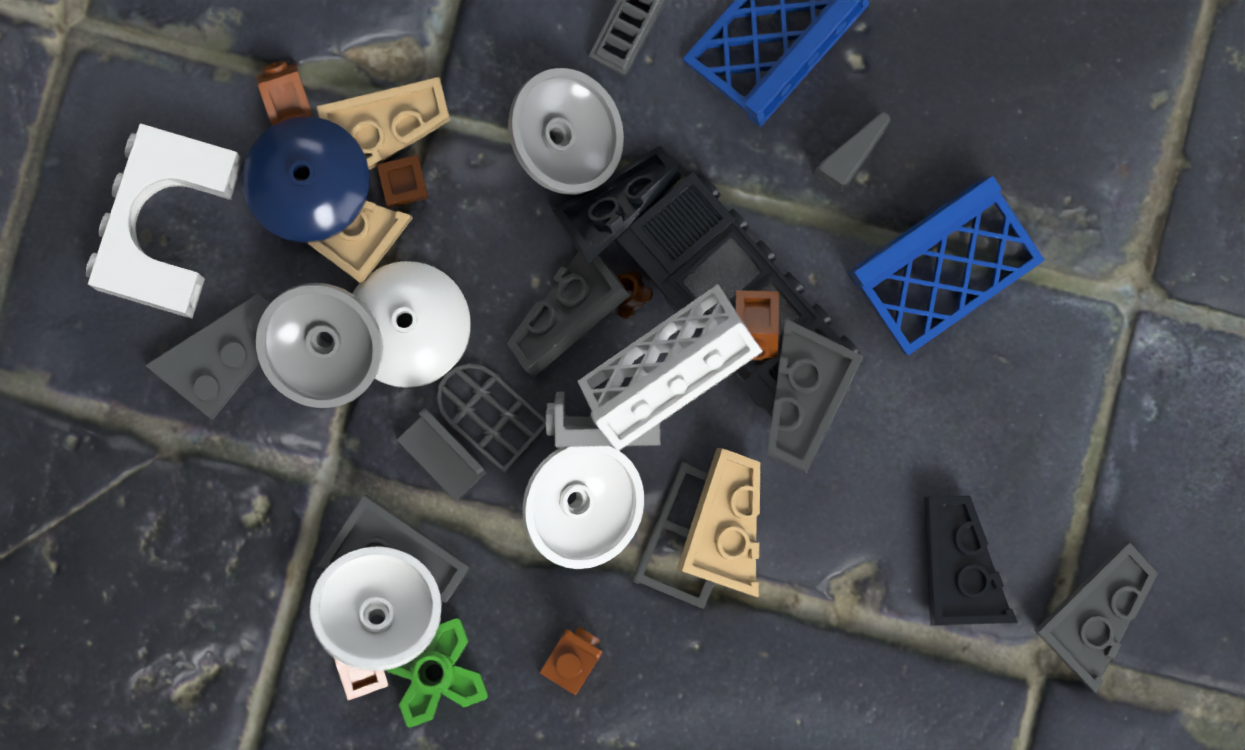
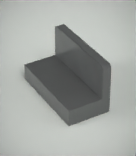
[397,408,487,502]

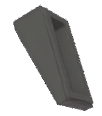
[589,0,665,77]
[814,112,891,193]

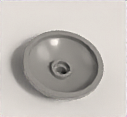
[508,68,624,194]
[256,283,383,408]

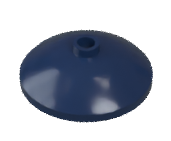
[242,116,370,243]

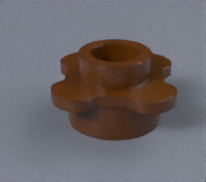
[617,270,653,319]

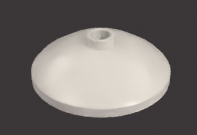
[352,261,471,388]
[523,446,644,569]
[310,547,441,671]

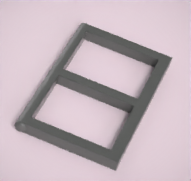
[632,461,714,609]

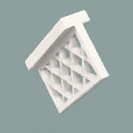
[577,284,762,451]

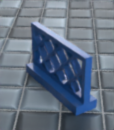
[683,0,869,127]
[847,176,1045,356]

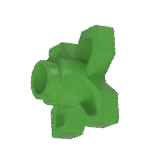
[386,618,488,728]

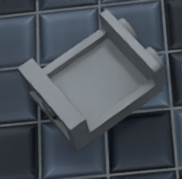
[546,392,660,447]

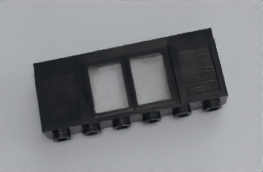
[616,172,862,417]

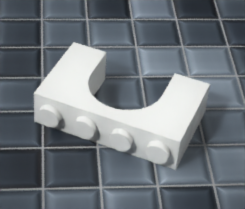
[86,123,243,319]

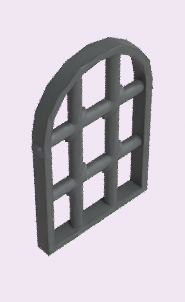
[437,364,546,474]

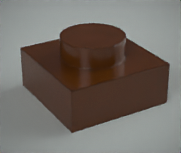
[377,155,429,208]

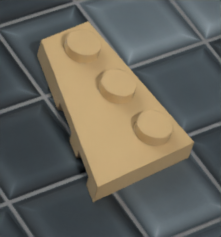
[317,77,450,170]
[295,177,413,284]
[677,448,760,597]

